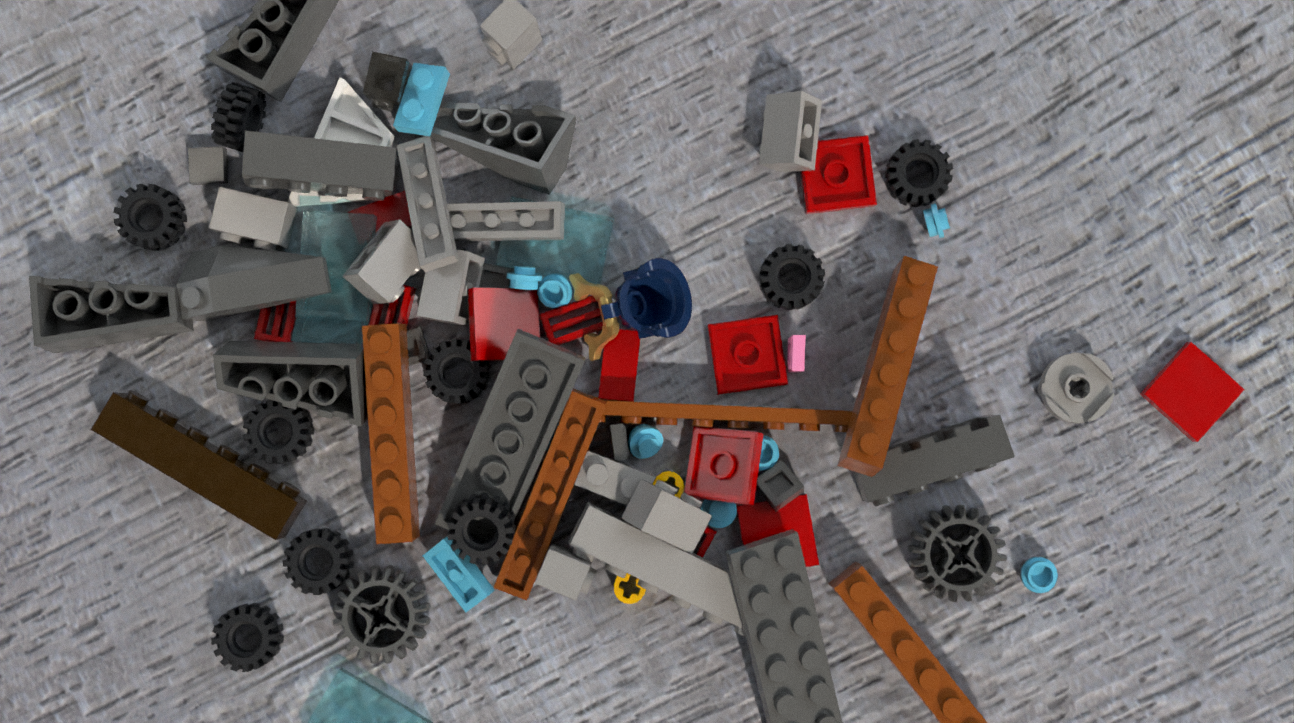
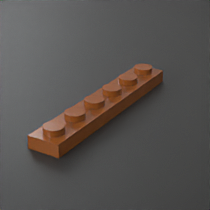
[493,388,607,601]

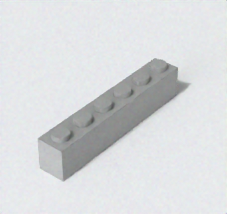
[568,502,746,637]

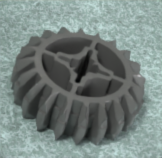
[908,504,1007,602]
[333,565,431,664]

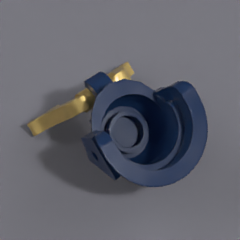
[569,258,692,361]

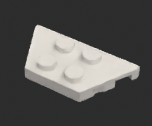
[287,78,395,207]

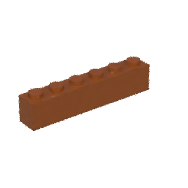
[837,256,938,477]
[362,323,420,544]
[828,561,987,723]

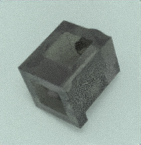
[363,51,412,111]

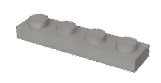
[397,136,459,272]
[447,201,565,241]

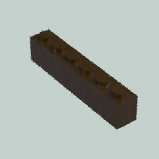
[90,390,307,540]

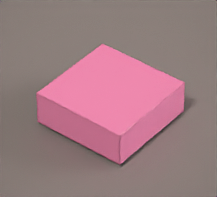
[787,335,806,373]

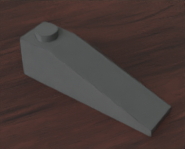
[430,102,576,195]
[176,245,332,322]

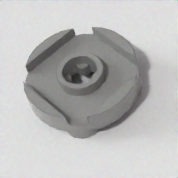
[1037,352,1114,424]

